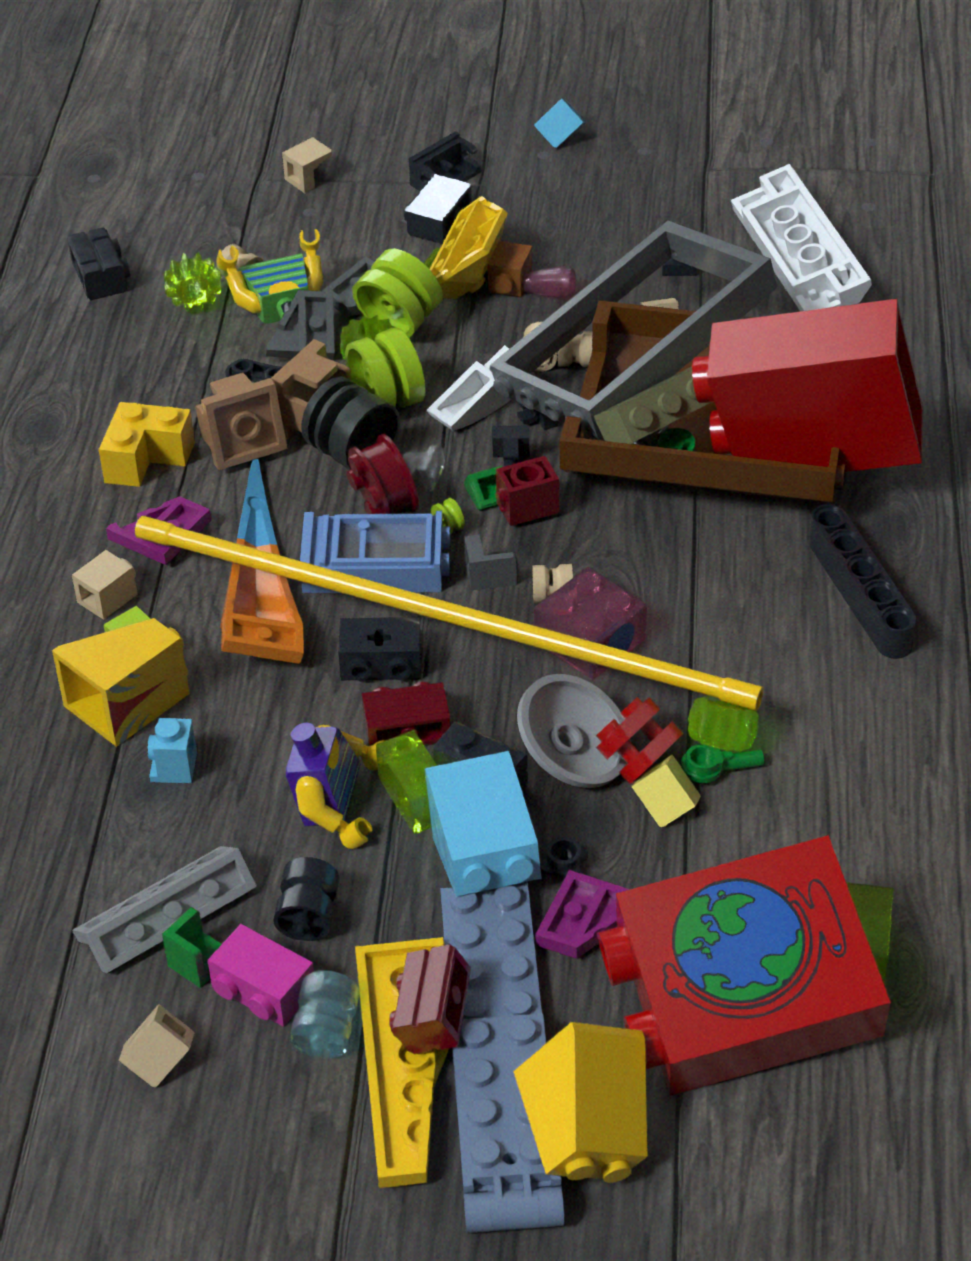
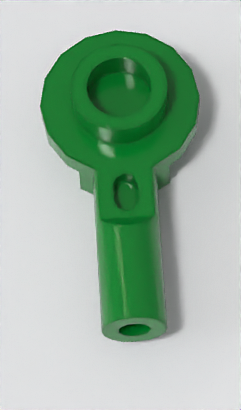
[680,744,764,783]

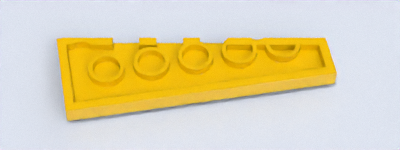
[355,937,444,1188]

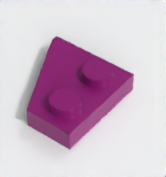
[106,496,211,565]
[536,870,630,959]

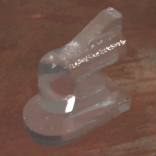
[403,444,445,491]

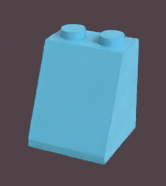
[425,751,541,897]

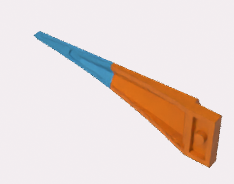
[220,459,304,664]

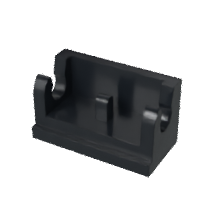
[409,131,481,191]

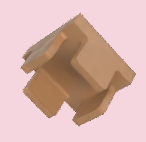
[270,339,351,439]
[195,373,287,470]

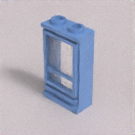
[300,511,450,593]

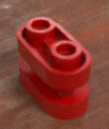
[596,696,684,784]

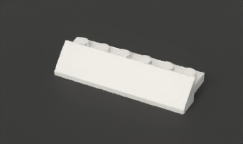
[731,164,872,311]

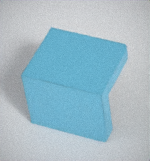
[534,98,587,148]

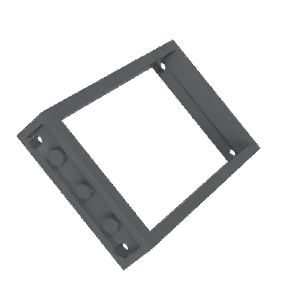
[489,221,778,439]

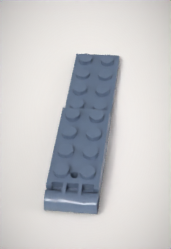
[441,882,564,1233]

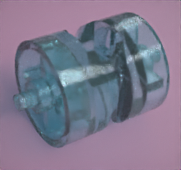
[290,971,360,1059]

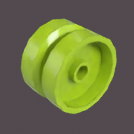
[352,248,442,338]
[345,327,425,408]

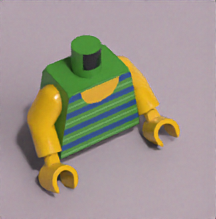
[216,229,323,324]

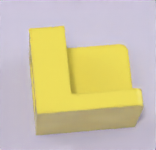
[632,755,701,827]

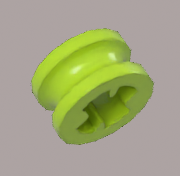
[431,498,465,534]

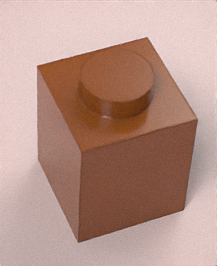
[487,241,533,297]

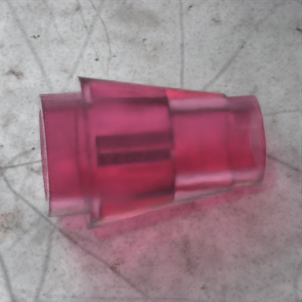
[523,265,576,300]

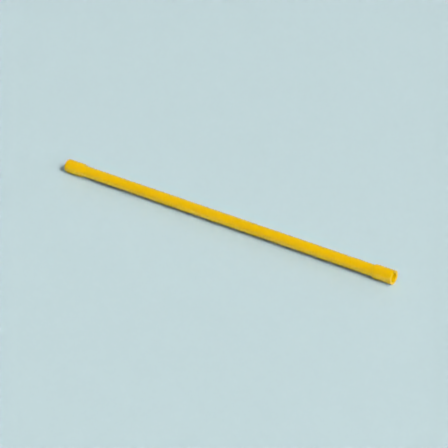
[135,516,764,711]

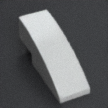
[427,346,535,431]

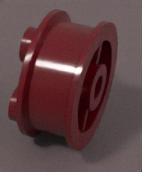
[346,434,419,514]

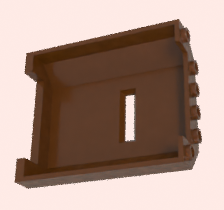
[559,301,846,505]

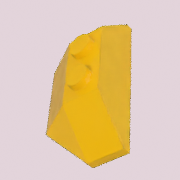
[430,196,508,299]

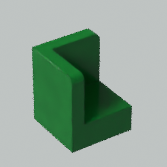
[162,907,222,988]

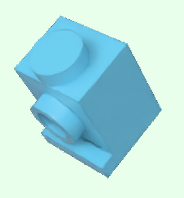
[148,718,197,783]

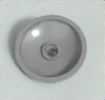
[517,674,631,788]

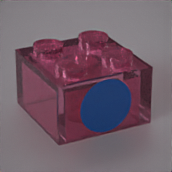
[534,567,647,680]

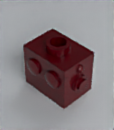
[496,456,560,526]

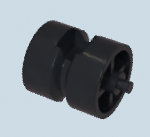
[273,857,340,941]

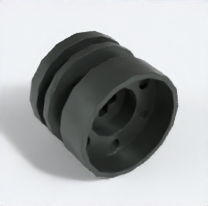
[301,376,400,470]

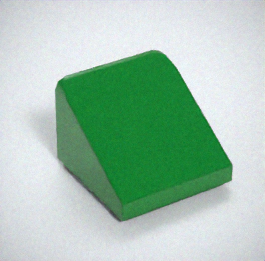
[463,465,502,511]

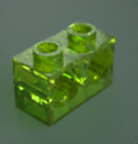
[376,730,437,835]

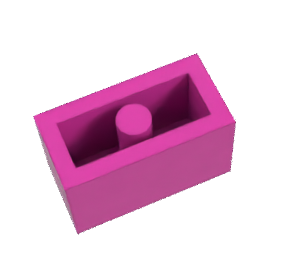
[208,924,316,1027]

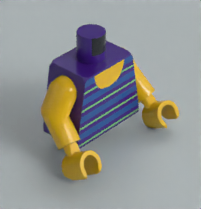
[286,723,393,849]

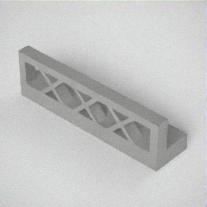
[72,846,257,973]

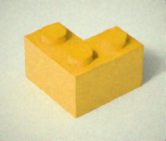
[99,402,195,487]

